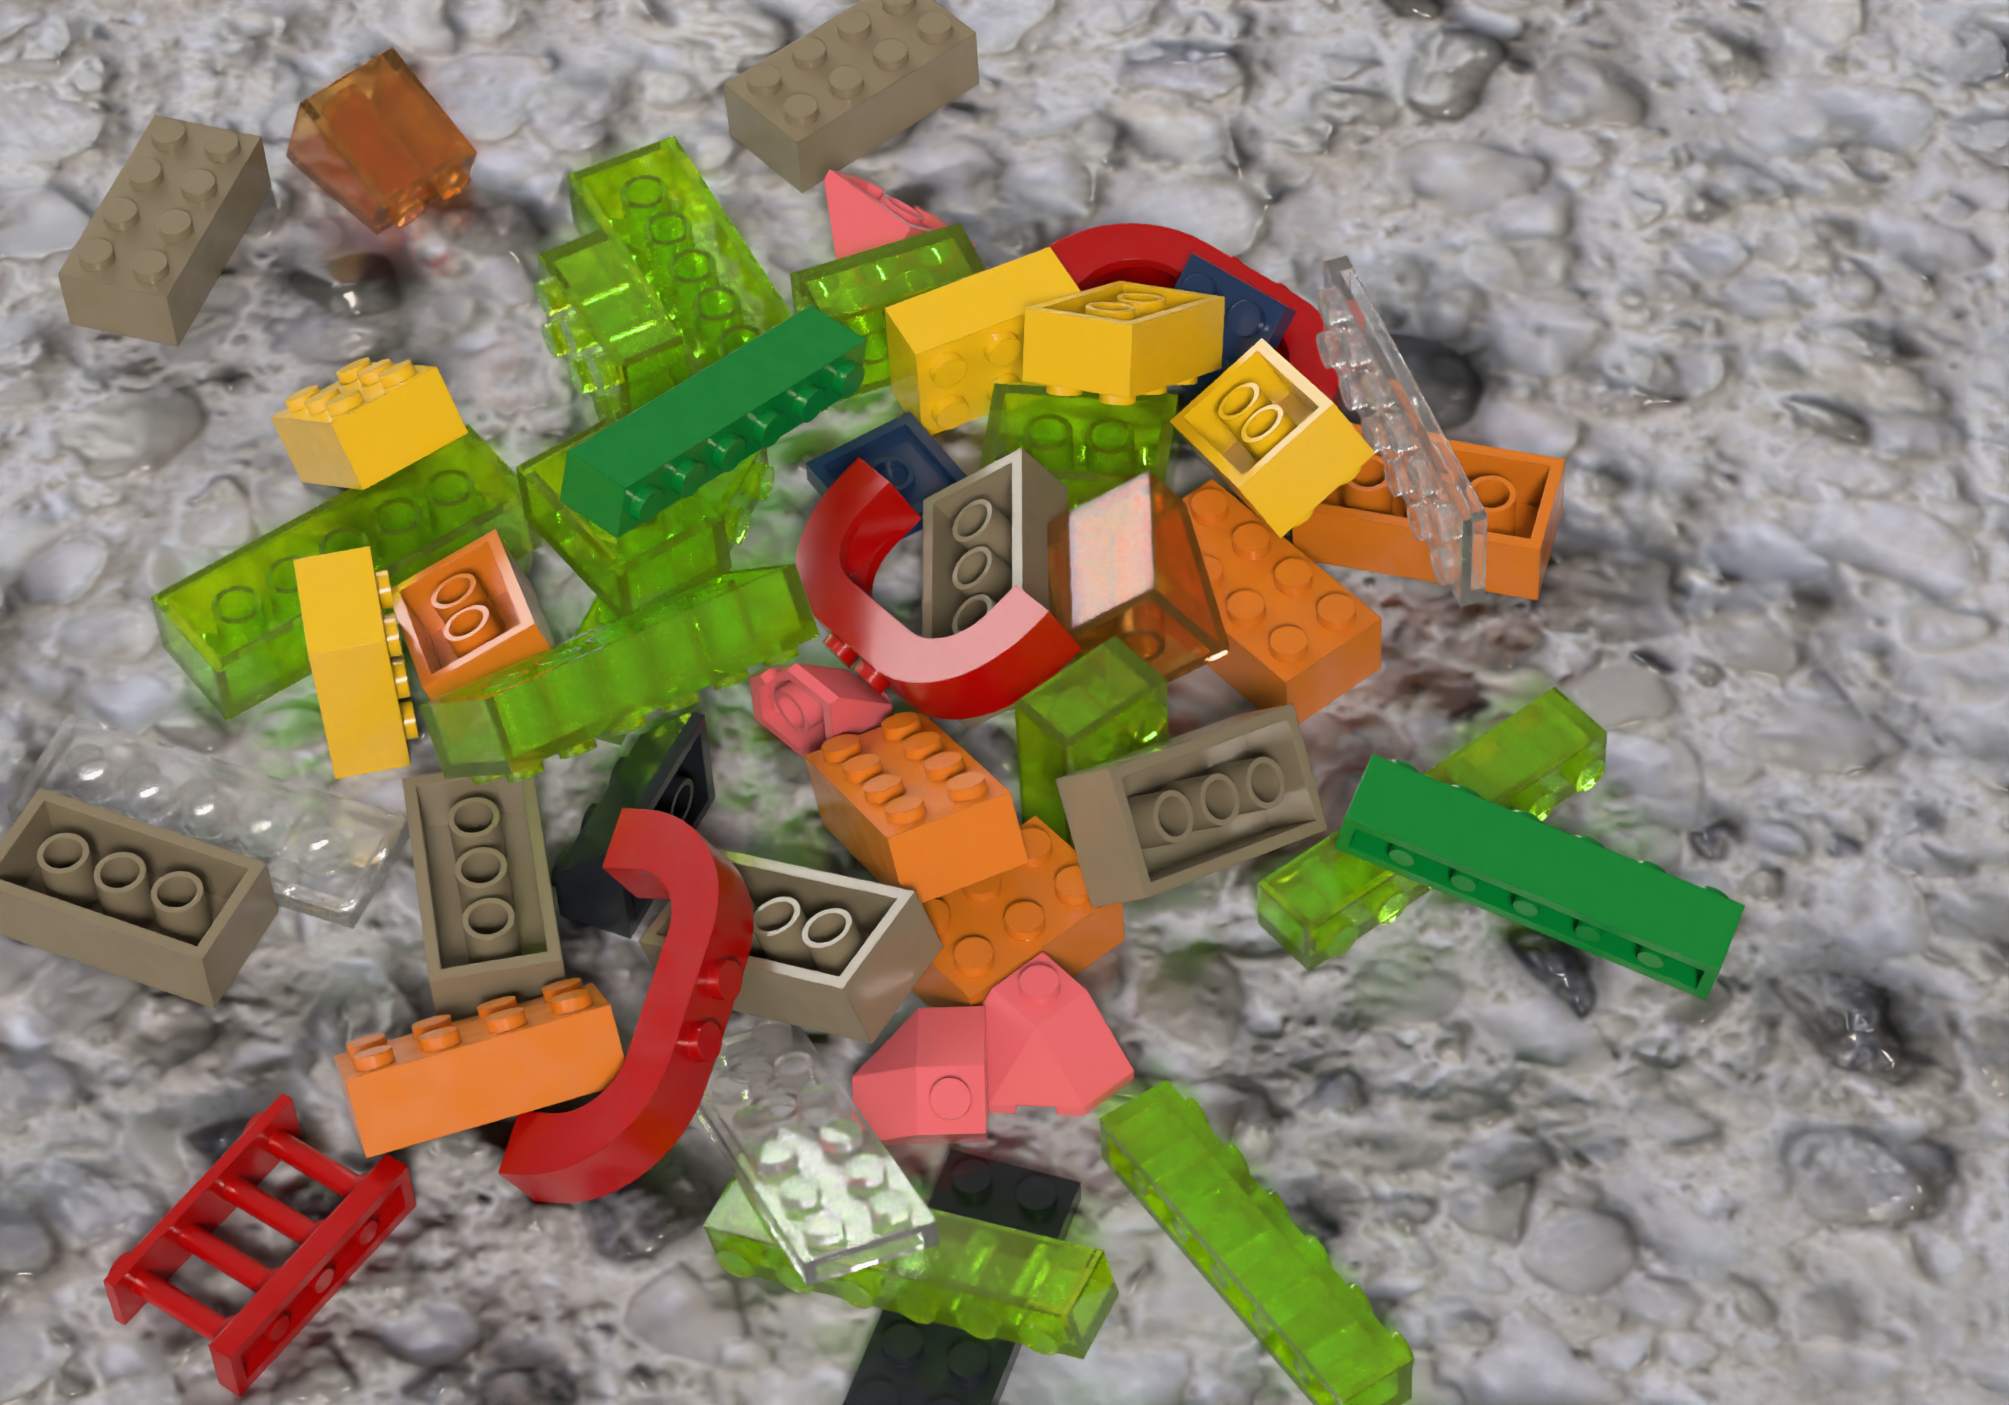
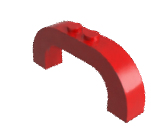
[1044,223,1343,412]
[795,457,1082,720]
[498,808,753,1203]

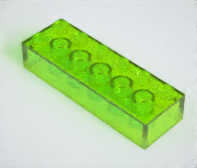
[566,136,827,413]
[150,424,544,721]
[419,563,820,785]

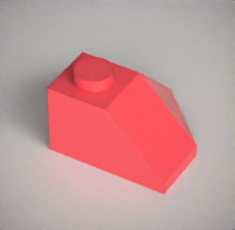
[824,169,976,298]
[749,663,894,760]
[981,952,1134,1116]
[852,1006,989,1146]

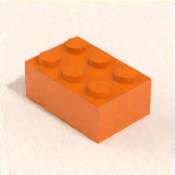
[391,529,570,741]
[912,815,1124,1007]

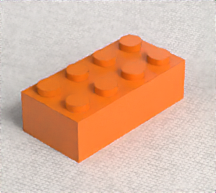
[1292,423,1566,600]
[1118,478,1382,724]
[804,712,1029,904]
[333,978,625,1158]

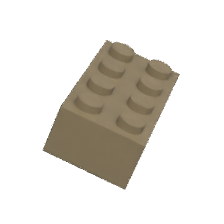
[724,0,979,193]
[58,115,272,347]
[922,448,1070,729]
[1056,703,1328,908]
[402,758,566,1022]
[0,787,278,1009]
[638,848,943,1044]

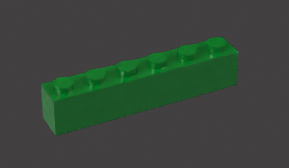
[560,305,867,539]
[1335,754,1745,1000]

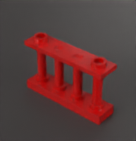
[103,1093,416,1397]

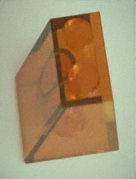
[286,47,477,235]
[1047,471,1229,703]

